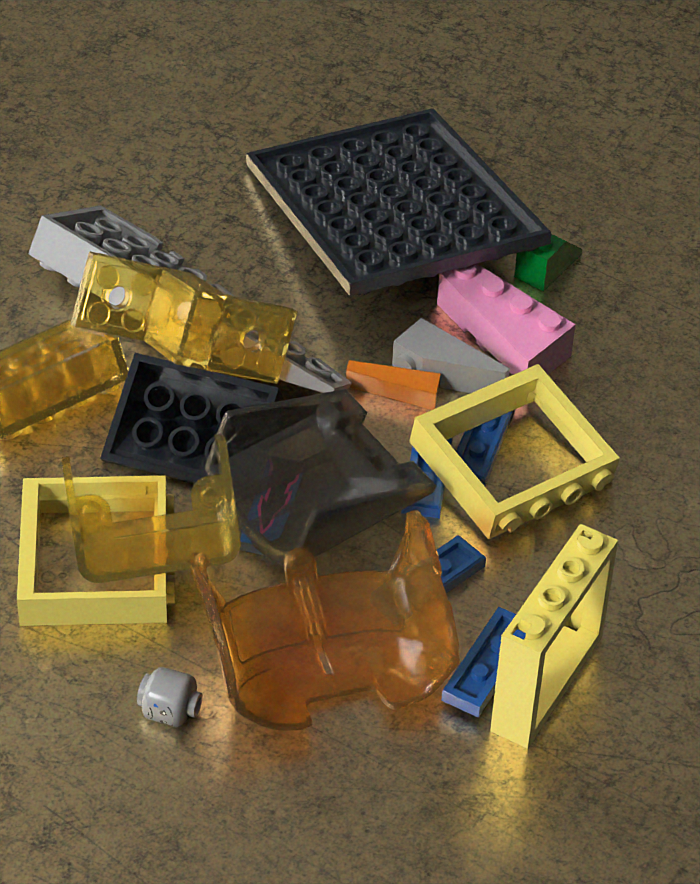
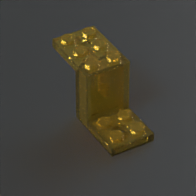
[70,251,298,384]

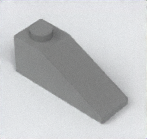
[392,318,510,393]

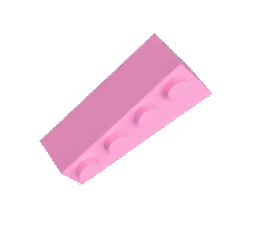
[437,263,576,375]

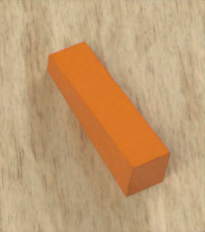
[346,360,441,410]

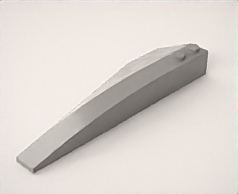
[28,205,352,395]

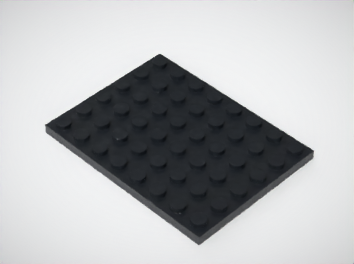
[246,108,551,296]

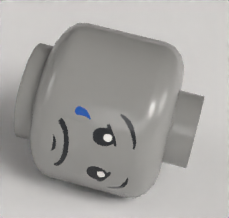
[137,667,203,727]

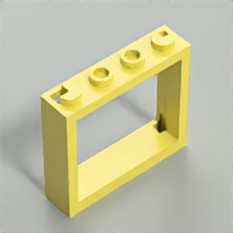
[409,364,620,539]
[17,475,175,626]
[490,523,618,749]

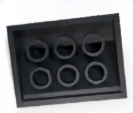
[100,352,286,498]

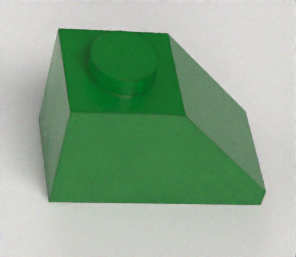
[514,234,582,292]

